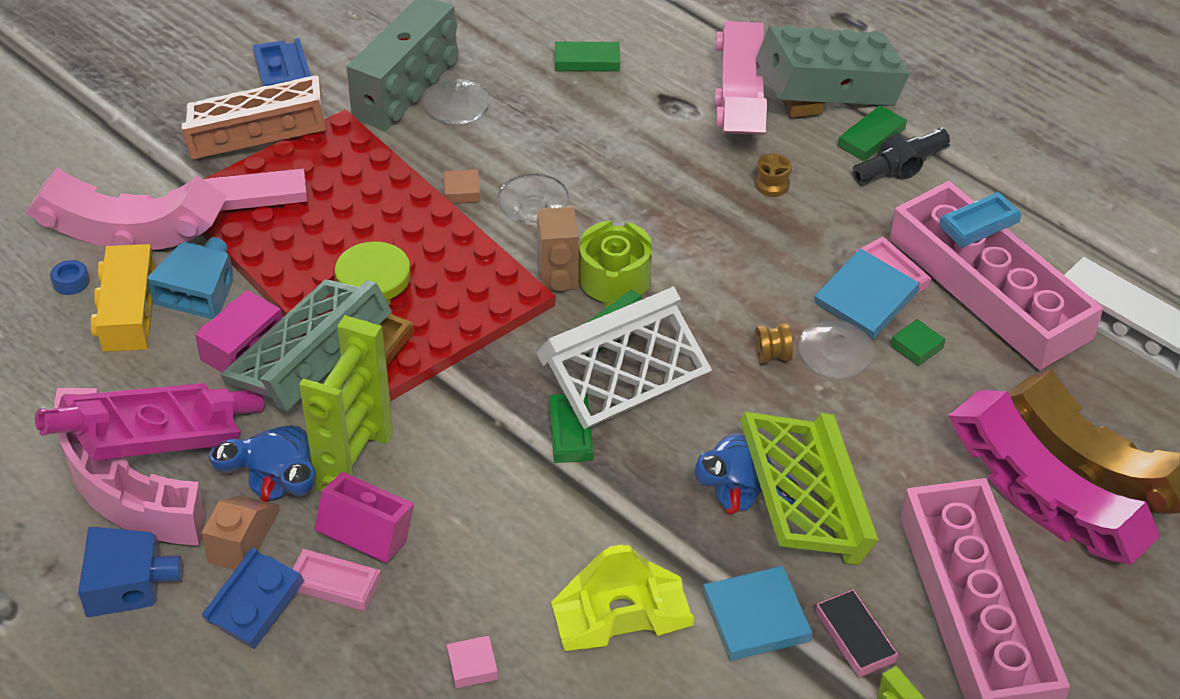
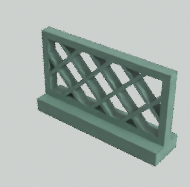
[220,279,392,411]

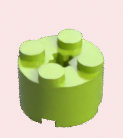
[579,221,652,307]

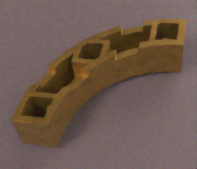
[1008,370,1180,514]

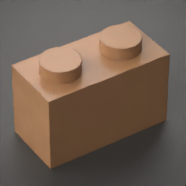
[537,206,579,291]

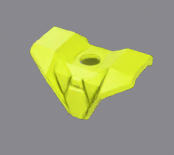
[551,544,694,651]

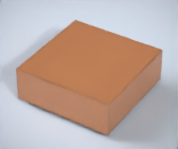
[443,169,480,203]

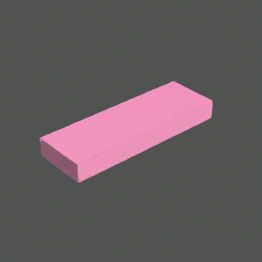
[203,169,307,211]

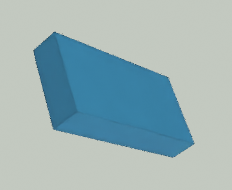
[939,192,1022,248]

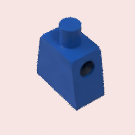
[78,527,183,617]

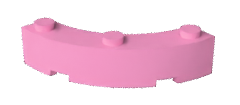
[715,21,767,135]
[25,167,227,250]
[54,388,205,546]

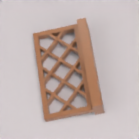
[182,75,326,159]

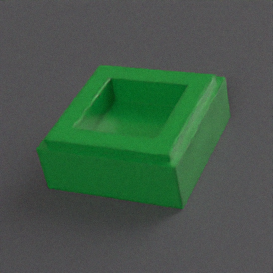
[891,319,946,366]

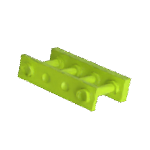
[299,315,393,492]

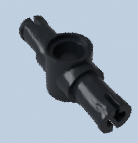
[852,127,950,186]

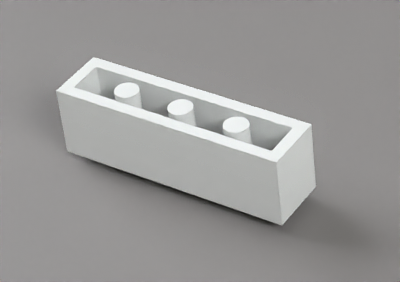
[1064,257,1180,379]

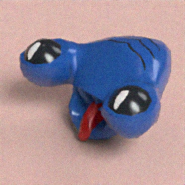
[209,425,316,502]
[694,433,799,514]

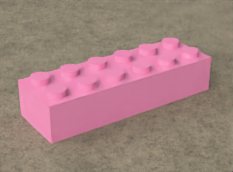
[890,181,1103,370]
[900,478,1070,699]

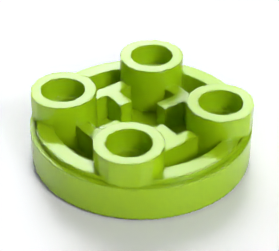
[335,242,411,305]

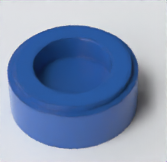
[50,260,90,295]

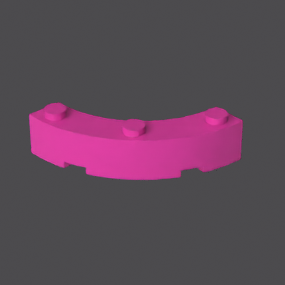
[949,390,1160,565]

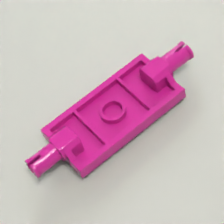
[35,383,264,461]

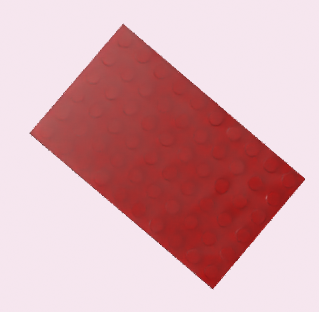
[202,109,556,401]

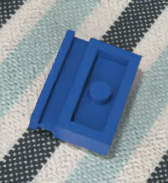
[253,38,311,87]
[201,547,304,649]

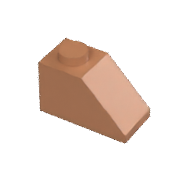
[201,495,280,570]

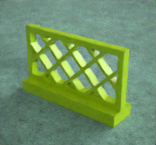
[740,412,879,565]

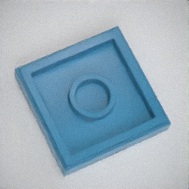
[815,248,920,339]
[703,566,813,661]

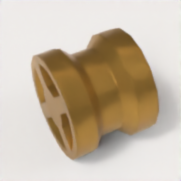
[755,153,792,197]
[755,323,793,363]

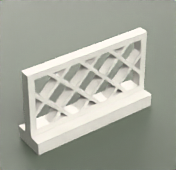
[536,286,712,430]

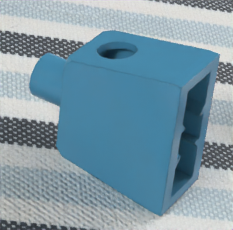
[147,237,233,319]

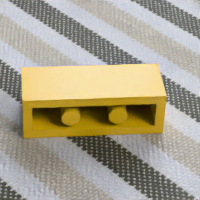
[91,244,156,352]

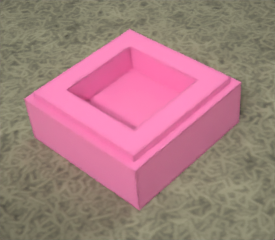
[446,636,498,689]

